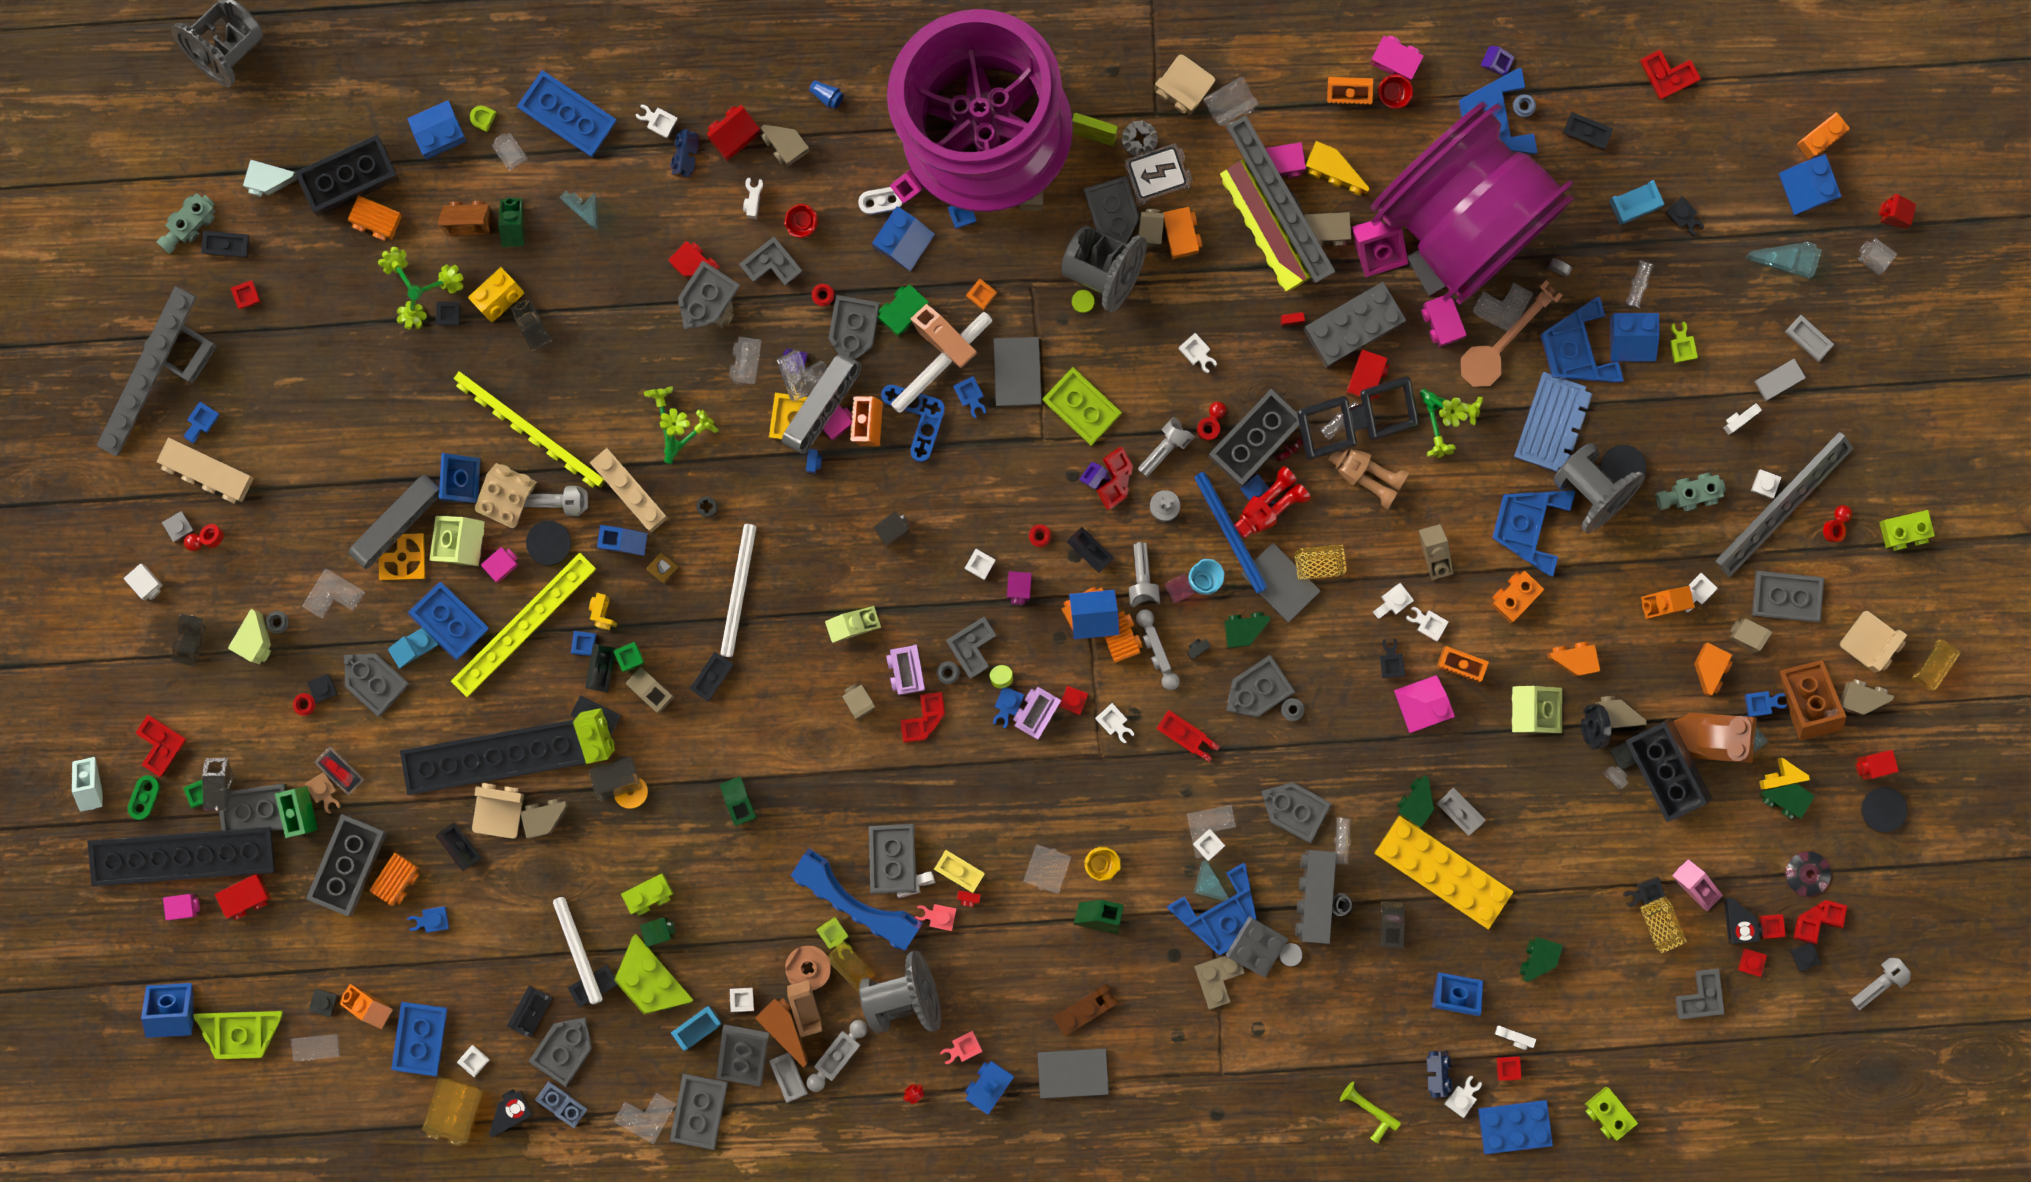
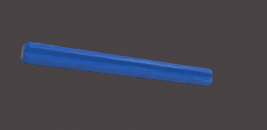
[1195,472,1267,593]

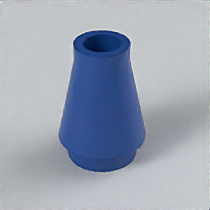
[809,80,844,109]

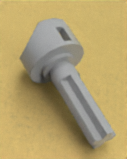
[1138,416,1195,477]
[524,486,588,516]
[1150,490,1180,522]
[1129,542,1160,607]
[1851,958,1911,1010]

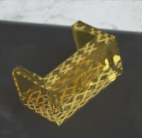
[1294,544,1347,580]
[1912,639,1961,691]
[1640,897,1686,953]

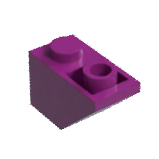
[1007,571,1031,605]

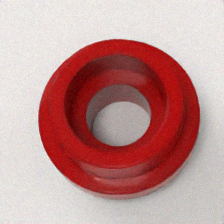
[812,284,834,307]
[1029,524,1051,547]
[293,693,316,716]
[903,1084,925,1105]

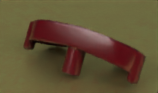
[1274,438,1303,462]

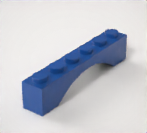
[790,848,923,951]

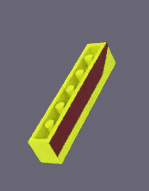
[1220,160,1311,291]

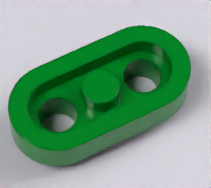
[128,775,160,820]

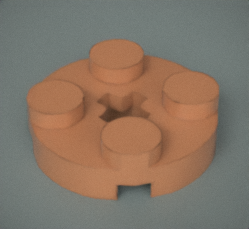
[785,946,831,991]

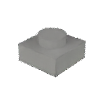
[162,511,194,542]

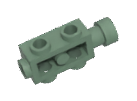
[157,193,216,254]
[1655,472,1726,512]

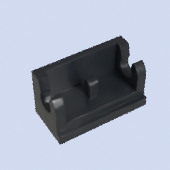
[507,985,553,1038]

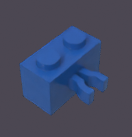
[965,1060,1014,1114]

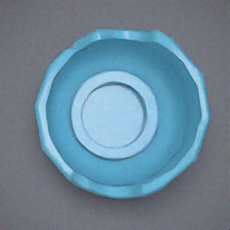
[1188,559,1225,595]

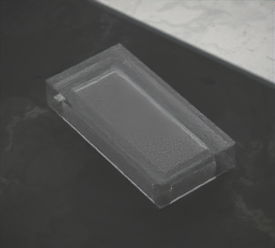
[291,1034,340,1062]

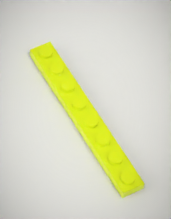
[454,372,606,488]
[451,553,596,697]

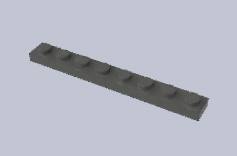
[1226,115,1335,284]
[96,286,198,456]
[1715,432,1854,577]

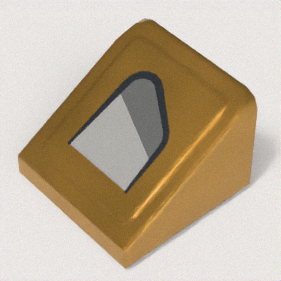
[646,553,679,584]

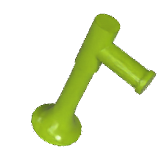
[1340,1082,1401,1144]

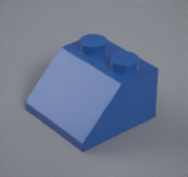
[407,100,467,159]
[1779,154,1841,215]
[872,206,935,272]
[1610,313,1659,362]
[141,983,194,1038]

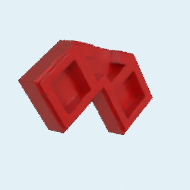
[1096,447,1133,509]
[900,692,945,743]
[1793,900,1847,944]

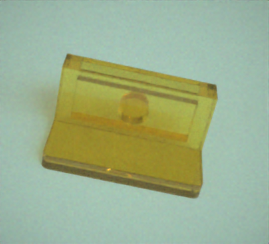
[827,941,875,993]

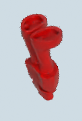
[1234,466,1311,539]

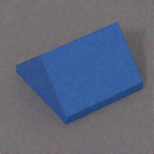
[439,453,480,503]
[1069,590,1119,639]
[1432,972,1483,1016]

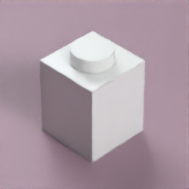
[124,564,163,600]

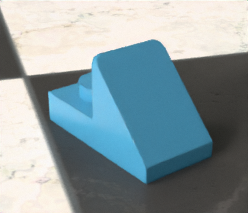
[388,628,438,669]

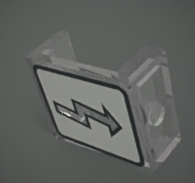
[1124,143,1193,206]

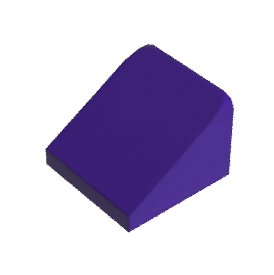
[1481,46,1515,76]

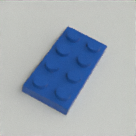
[517,70,617,158]

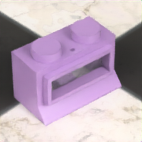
[887,645,925,695]
[1013,687,1061,740]

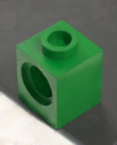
[614,642,645,673]

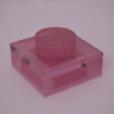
[1164,573,1195,604]

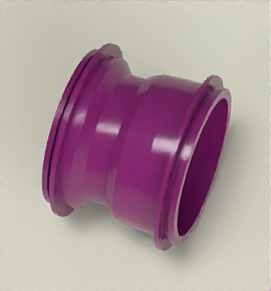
[887,9,1073,212]
[1370,101,1575,304]

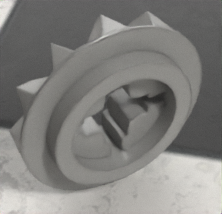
[1122,120,1158,156]

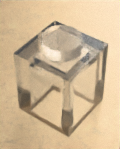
[491,133,528,171]
[1858,238,1897,275]

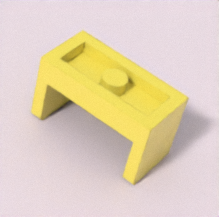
[934,850,985,893]

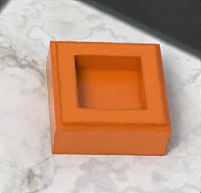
[966,279,997,311]

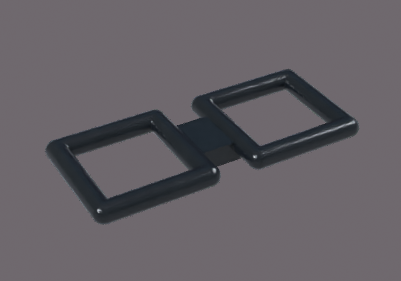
[1297,376,1419,460]

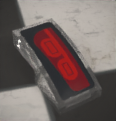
[314,746,365,796]

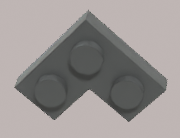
[739,237,803,286]
[946,617,996,679]
[1675,968,1724,1019]

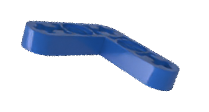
[881,385,945,462]

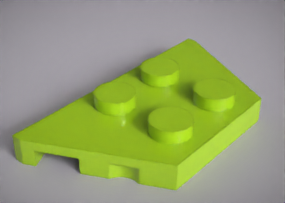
[614,934,693,1015]
[194,1011,283,1059]

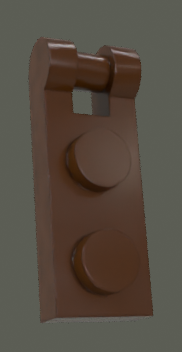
[1053,983,1119,1036]

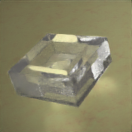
[1603,766,1629,789]

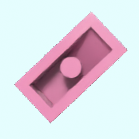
[1672,860,1723,911]

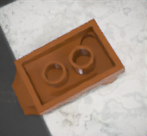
[1674,713,1757,763]

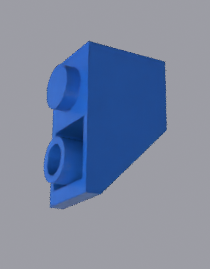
[597,525,648,556]

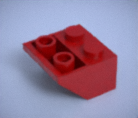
[707,105,761,161]

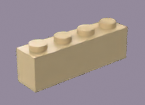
[157,438,254,503]
[590,448,668,533]

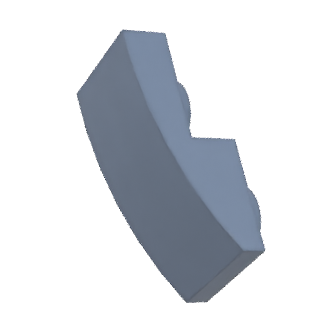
[535,1081,587,1128]

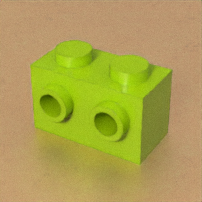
[1879,510,1935,551]
[573,708,615,764]
[621,873,674,916]
[1585,1087,1638,1141]

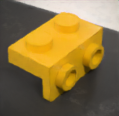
[468,267,524,323]
[589,593,617,630]

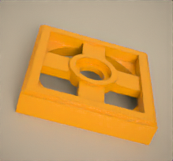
[379,533,425,581]

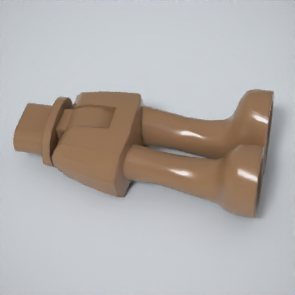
[1328,449,1409,510]

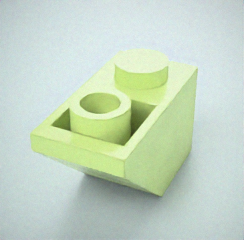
[825,606,881,643]

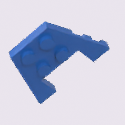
[1458,68,1538,155]
[1540,297,1624,383]
[1492,490,1575,577]
[1167,863,1256,955]

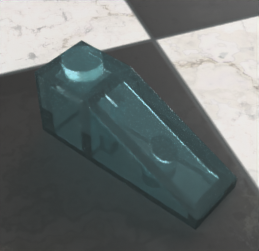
[1745,242,1822,279]

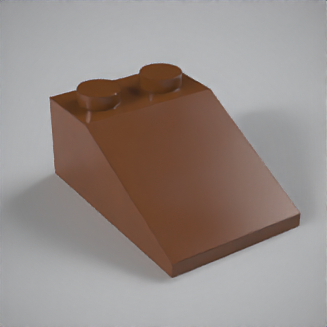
[438,201,492,236]
[1779,660,1846,741]
[755,998,808,1067]

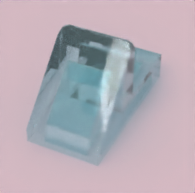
[560,191,598,230]

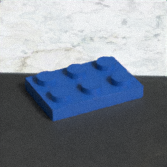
[408,582,489,661]
[391,1002,448,1076]
[1478,1100,1553,1154]

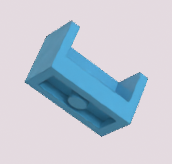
[1609,180,1664,225]
[671,1005,723,1051]

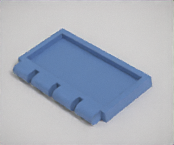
[1513,372,1593,472]

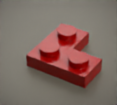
[1639,49,1701,100]
[135,714,187,777]

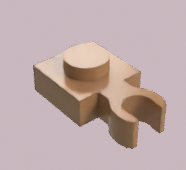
[305,772,341,814]

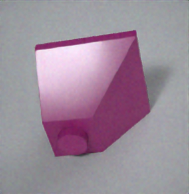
[1352,221,1408,277]
[1394,675,1455,733]

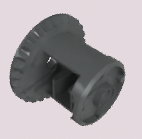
[171,0,263,87]
[1061,225,1147,312]
[1554,443,1645,534]
[859,950,941,1034]

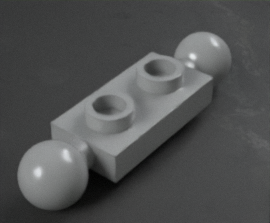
[1136,609,1180,690]
[807,1020,868,1092]

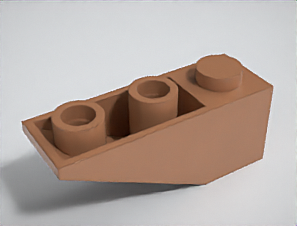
[911,304,977,368]

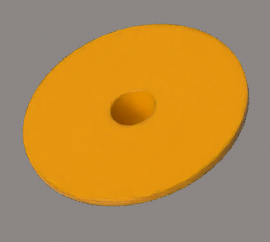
[614,776,648,809]

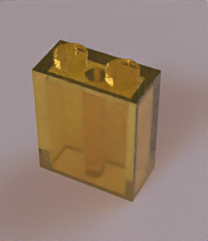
[422,1077,485,1146]

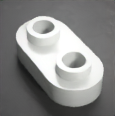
[859,187,903,215]

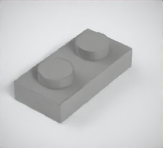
[1437,788,1485,836]

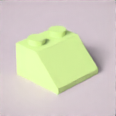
[429,516,485,566]
[228,609,271,664]
[1512,686,1562,733]

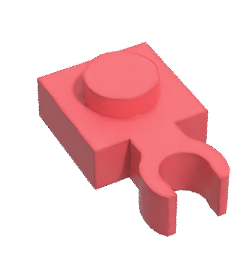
[915,904,956,931]
[940,1031,982,1064]

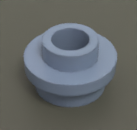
[1513,95,1536,117]

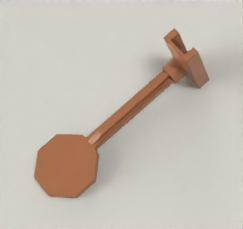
[1461,280,1563,387]

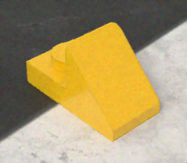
[1759,758,1810,790]

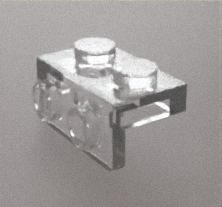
[1203,77,1259,126]
[729,337,761,386]

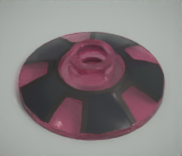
[1785,851,1831,897]

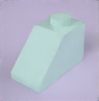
[243,160,297,197]
[72,757,103,812]

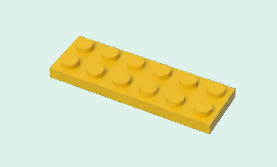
[1374,816,1513,930]

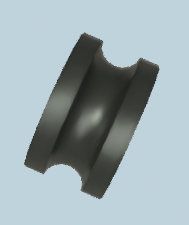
[696,496,718,517]

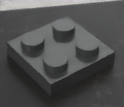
[1226,916,1288,978]

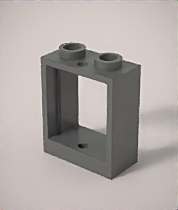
[143,325,217,384]

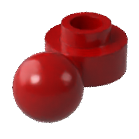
[1197,401,1227,441]
[1823,505,1852,543]
[184,524,224,551]

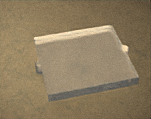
[1023,844,1071,894]

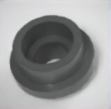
[266,611,289,634]
[937,661,960,684]
[1281,698,1304,721]
[1332,893,1352,916]

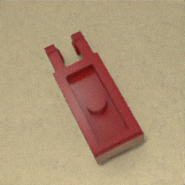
[1156,710,1220,763]

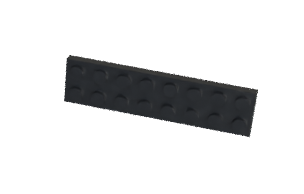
[400,719,586,795]
[87,826,275,886]

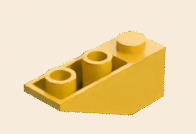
[1306,141,1369,196]

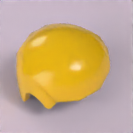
[1084,847,1121,881]

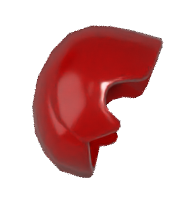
[1378,75,1413,109]
[784,204,818,238]

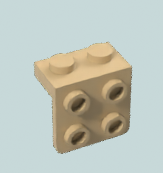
[1154,55,1215,115]
[475,463,537,528]
[1840,611,1907,673]
[472,783,524,838]

